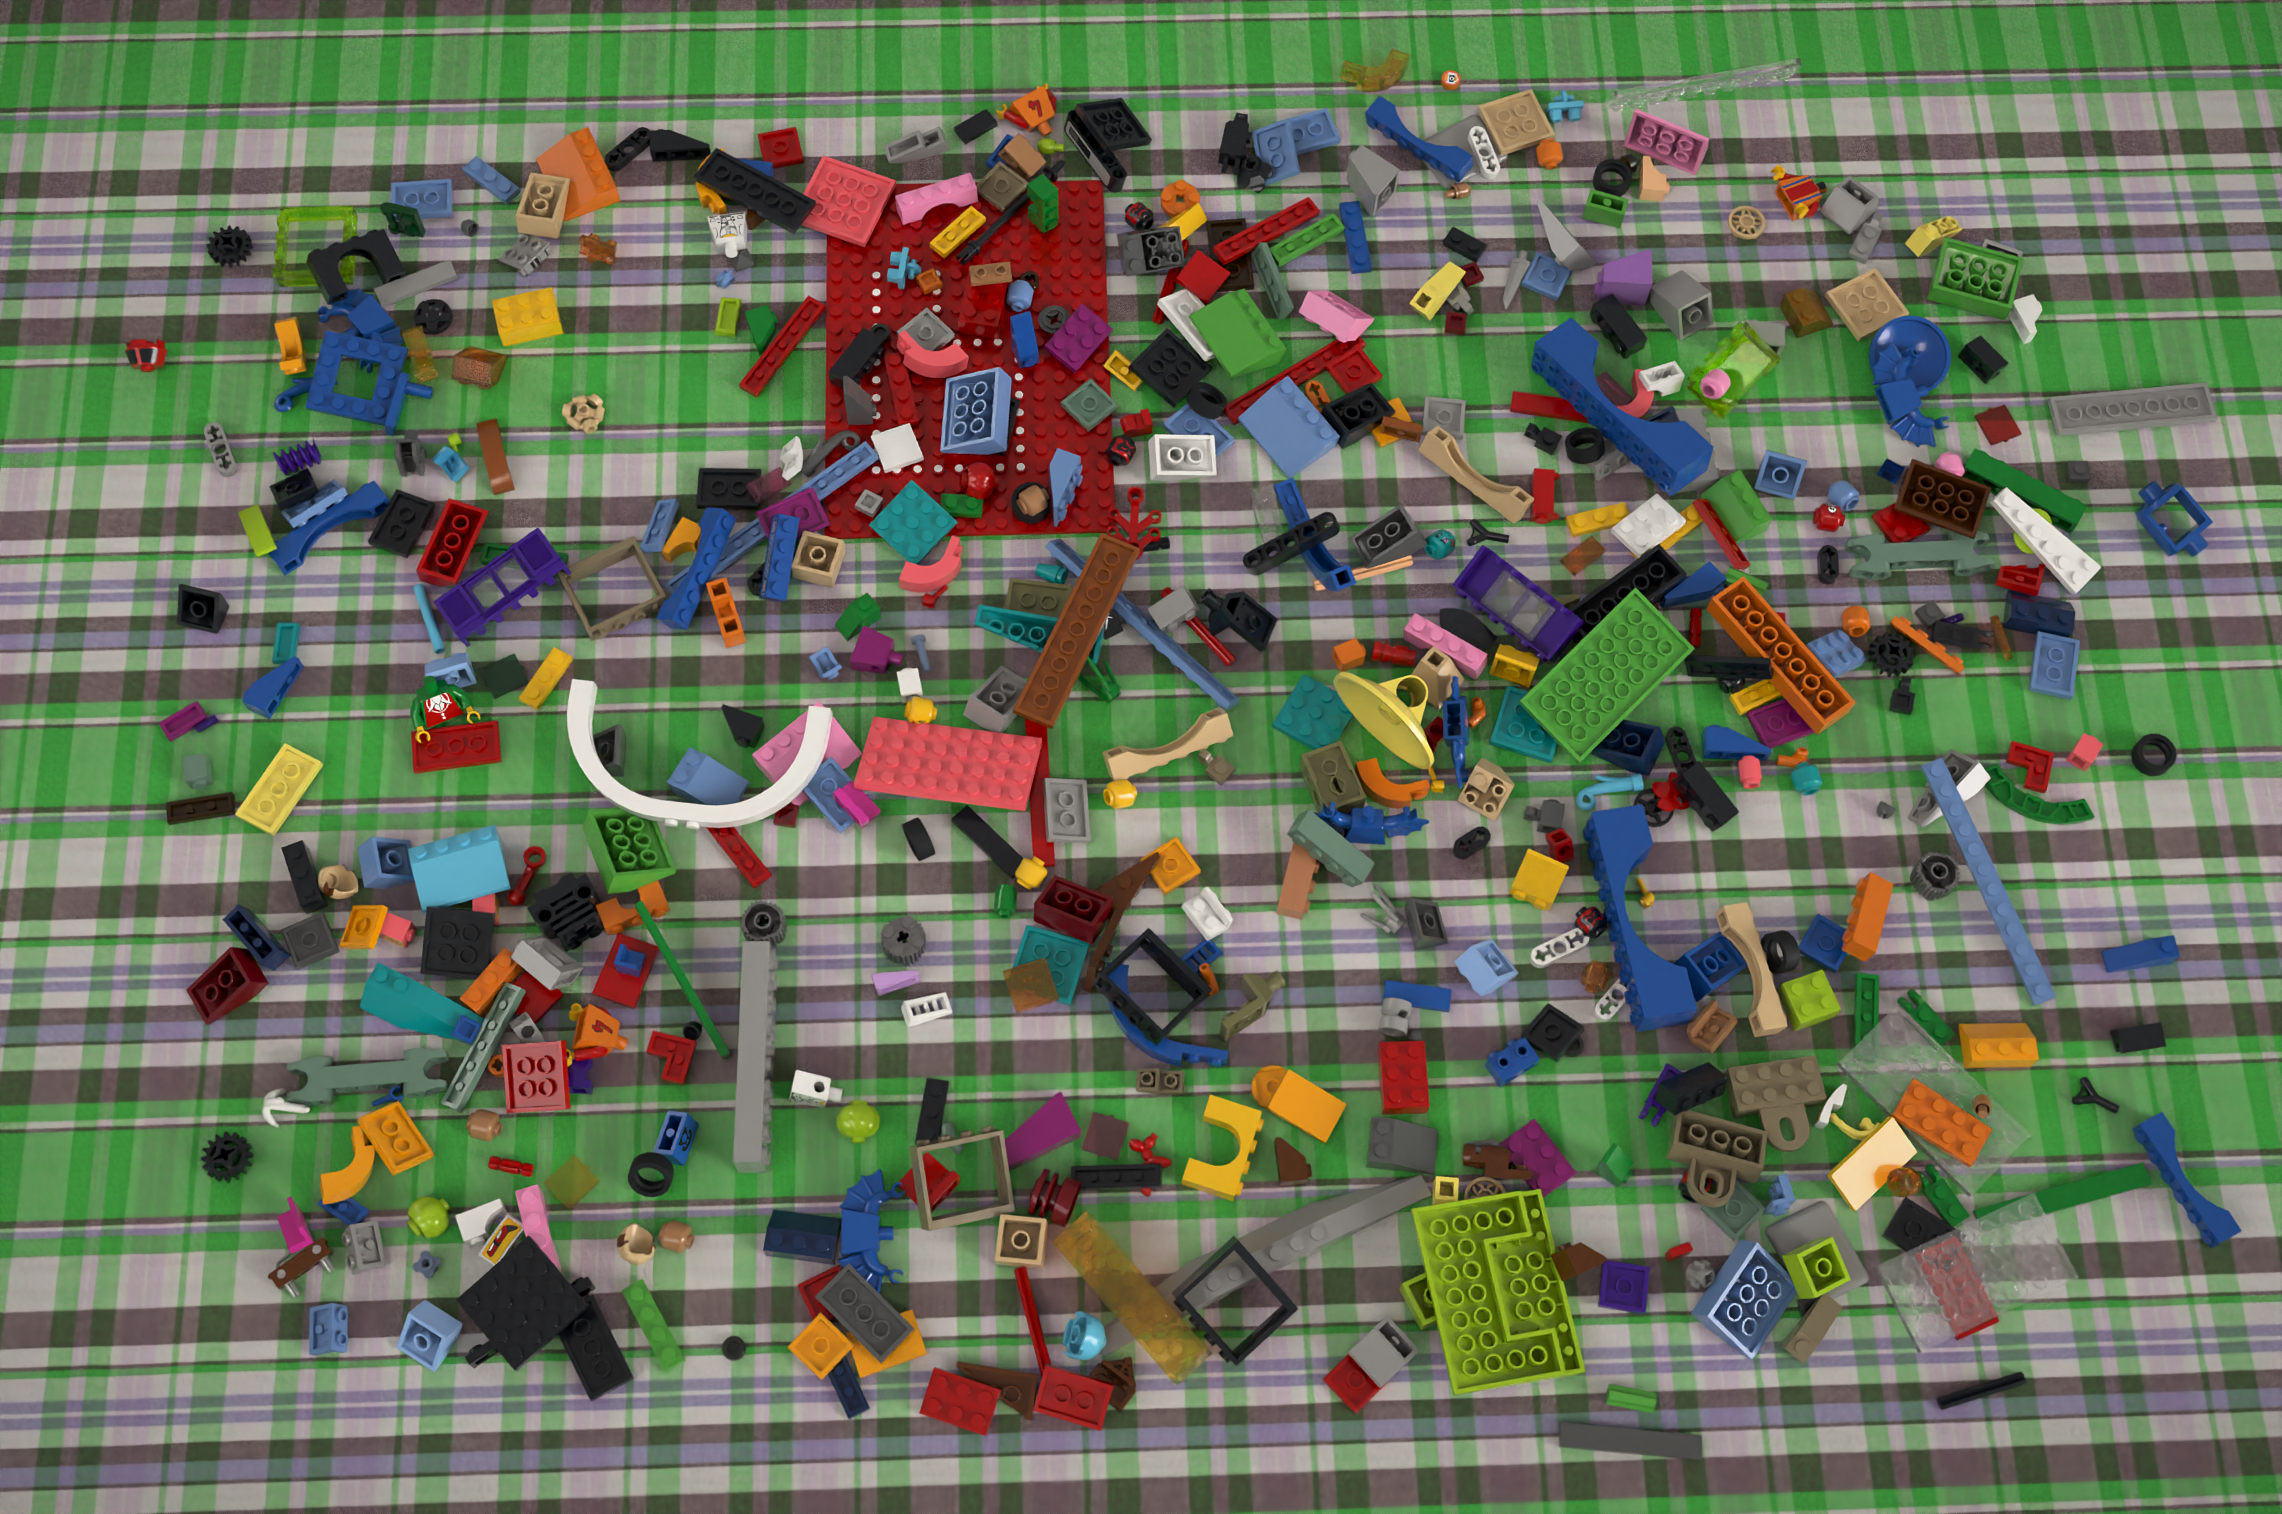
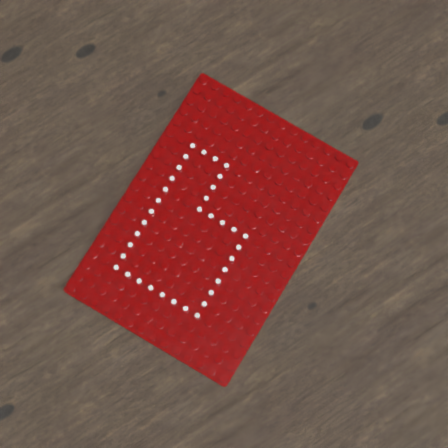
[824,180,1116,539]

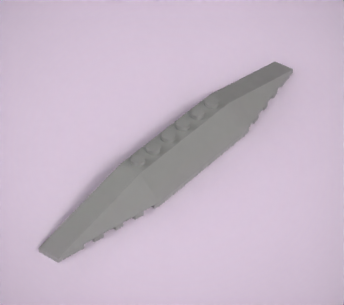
[1101,1175,1432,1357]

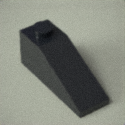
[650,129,711,162]

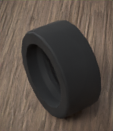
[1593,159,1632,197]
[1186,382,1227,419]
[1565,427,1606,464]
[1011,482,1051,524]
[2131,734,2177,776]
[902,817,935,861]
[1760,930,1800,974]
[628,1152,674,1197]

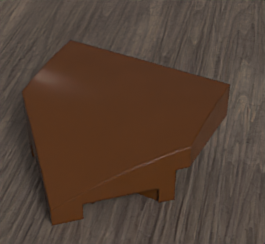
[1089,1357,1136,1413]

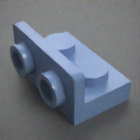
[1764,1174,1795,1217]
[309,1303,348,1356]

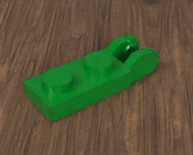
[1897,989,1956,1050]
[1914,1164,1970,1227]

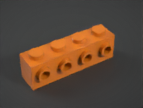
[1841,872,1894,962]

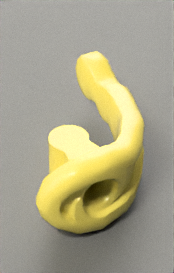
[1829,1113,1881,1141]

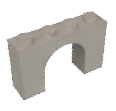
[1652,407,1720,494]

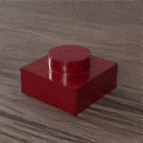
[1460,261,1484,288]
[1444,311,1467,335]
[773,804,800,828]

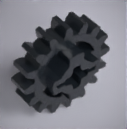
[207,225,253,268]
[1867,632,1916,677]
[201,1132,254,1183]

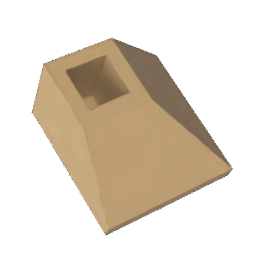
[1411,645,1465,710]
[1458,757,1515,821]

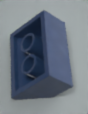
[2003,589,2075,638]
[763,1210,842,1265]

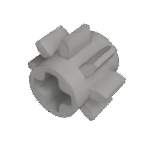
[1686,1259,1715,1289]

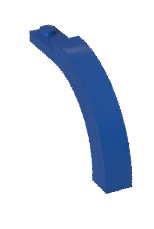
[1273,478,1357,592]
[1107,962,1228,1067]

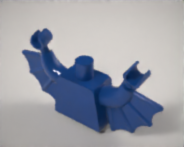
[318,288,404,373]
[1872,341,1949,447]
[1442,676,1469,789]
[1315,802,1429,845]
[838,1169,905,1294]

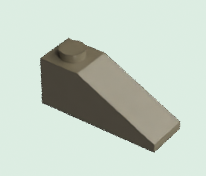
[1780,1293,1843,1364]

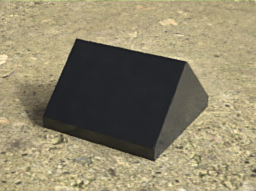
[177,584,230,634]

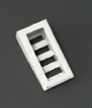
[901,992,952,1027]

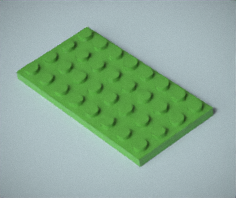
[1518,587,1695,764]

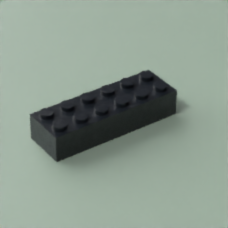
[1569,544,1687,644]

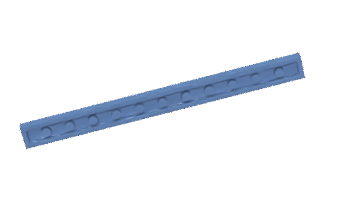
[664,441,879,595]
[1046,538,1240,710]
[1921,758,2056,1006]

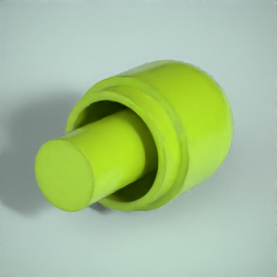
[1037,138,1065,155]

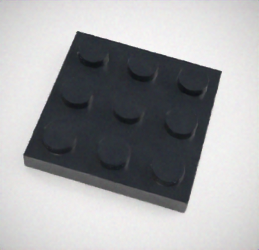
[1074,98,1152,152]
[1128,328,1213,408]
[420,906,495,979]

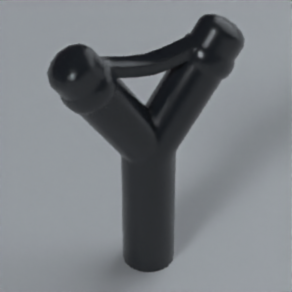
[1467,519,1509,546]
[2072,1077,2120,1114]

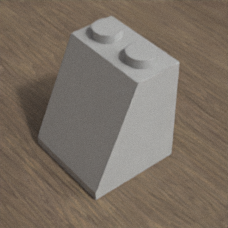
[1346,145,1400,218]
[1650,270,1713,341]

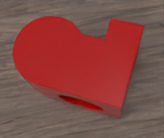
[1120,408,1153,438]
[1424,716,1444,753]
[1545,828,1574,863]

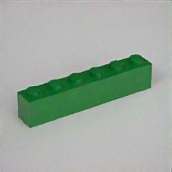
[1962,448,2087,534]

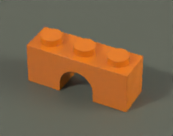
[706,577,746,648]
[596,880,670,936]
[460,947,525,1018]

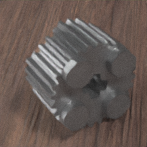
[1910,851,1960,901]
[740,899,787,947]
[881,915,926,966]

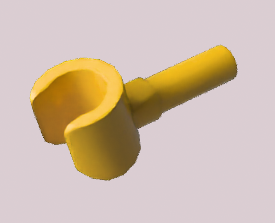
[1428,765,1444,792]
[1636,878,1654,909]

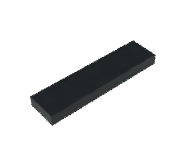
[951,805,1024,879]
[1071,1164,1162,1190]

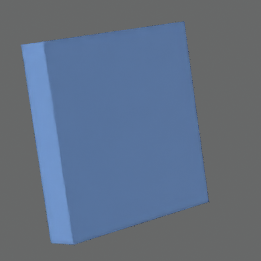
[1521,252,1572,301]

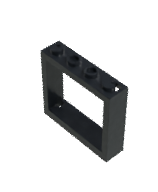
[1092,928,1213,1046]
[1172,1236,1299,1366]

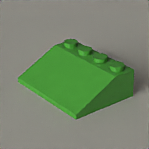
[1926,237,2023,320]
[1189,288,1286,379]
[582,808,676,894]

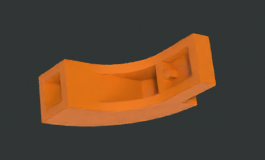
[1354,758,1430,809]

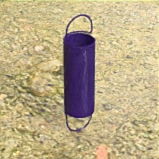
[1941,612,1968,623]
[191,713,223,734]

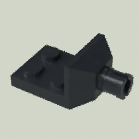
[1199,588,1278,652]

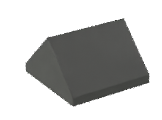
[593,724,626,777]
[1404,898,1448,950]

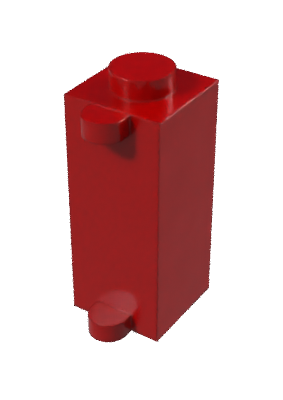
[1530,468,1559,524]

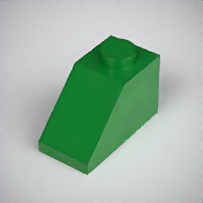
[745,305,778,355]
[835,592,881,641]
[1594,1143,1633,1187]

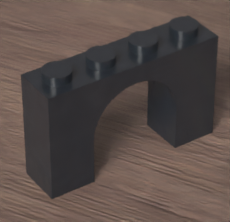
[306,229,405,305]

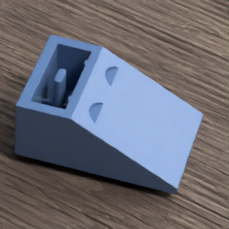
[1049,448,1083,527]

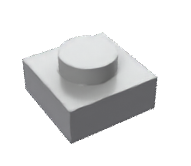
[855,489,884,518]

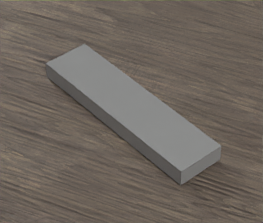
[374,259,458,308]

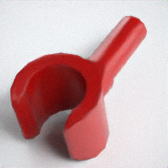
[922,585,948,608]

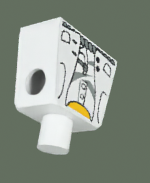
[707,212,748,258]
[788,1070,843,1107]

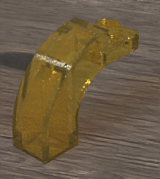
[1341,49,1410,92]
[402,325,439,384]

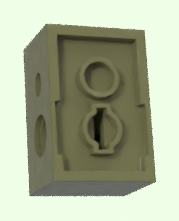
[1299,741,1366,814]

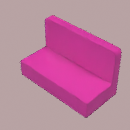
[833,781,881,829]
[277,1196,314,1254]

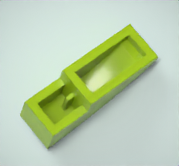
[238,504,277,557]

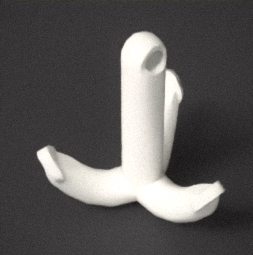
[262,1088,310,1128]

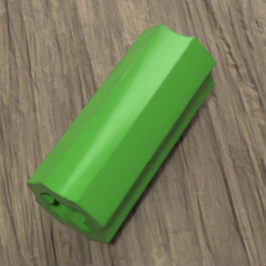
[1724,566,1769,596]
[1605,1384,1656,1413]

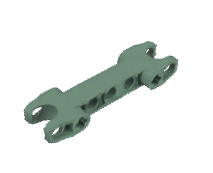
[1845,532,1995,580]
[287,1048,449,1107]

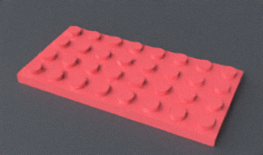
[854,717,1042,811]

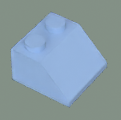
[425,652,477,688]
[1454,939,1519,997]
[396,1300,463,1372]

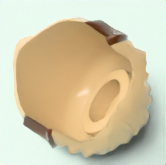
[317,865,359,899]
[617,1223,656,1265]

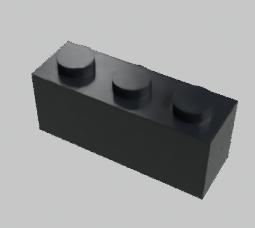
[1590,294,1648,359]
[828,328,886,389]
[1672,761,1739,832]
[281,840,328,914]
[1656,1062,1727,1116]

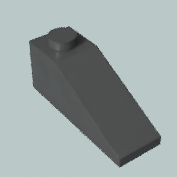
[843,376,877,425]

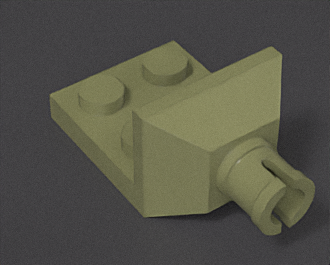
[1219,970,1286,1042]

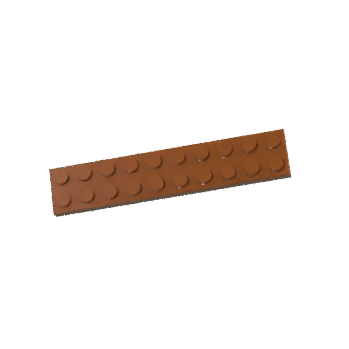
[1013,533,1140,729]

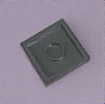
[281,912,340,970]

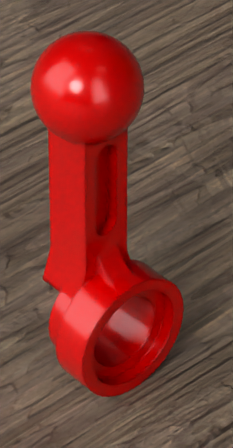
[508,846,546,907]

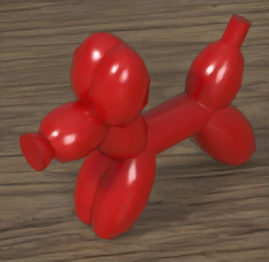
[1129,1133,1172,1197]

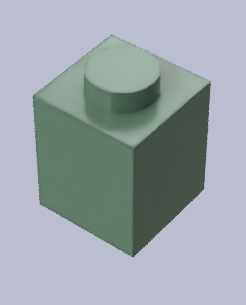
[183,753,213,789]

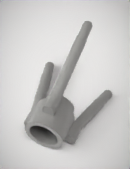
[1360,884,1407,934]

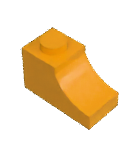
[662,517,701,563]

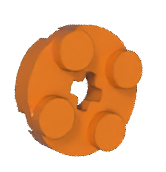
[1161,180,1200,218]

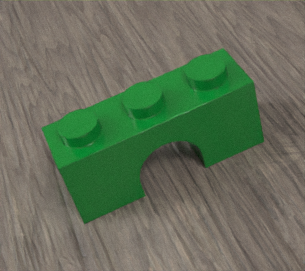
[1027,174,1059,234]

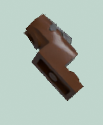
[1463,1139,1534,1180]

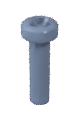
[911,635,931,673]

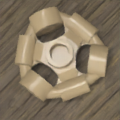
[562,393,605,433]

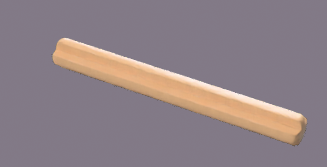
[1313,555,1413,591]

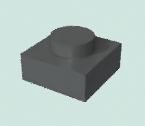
[2065,461,2091,483]
[1914,600,1945,629]

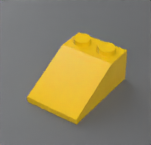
[1509,848,1569,911]

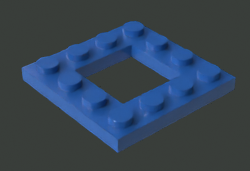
[305,330,408,426]

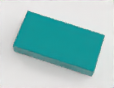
[272,622,301,664]

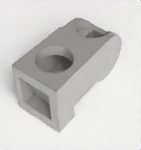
[509,1012,545,1043]

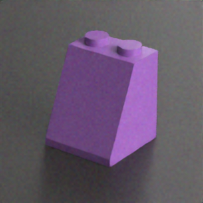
[1594,250,1652,306]

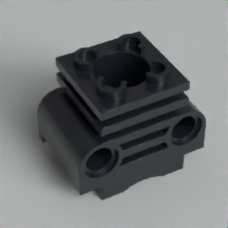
[527,872,605,952]

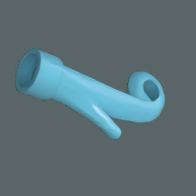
[1576,773,1644,810]

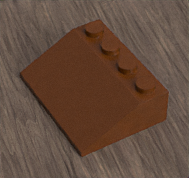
[1894,459,1991,539]

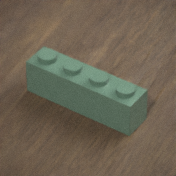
[1287,809,1375,887]

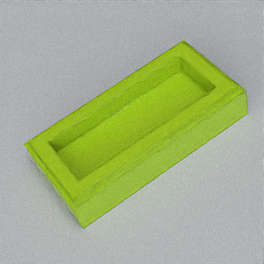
[715,297,742,337]

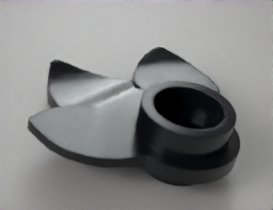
[1237,155,1273,194]

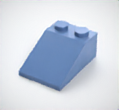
[667,747,750,806]

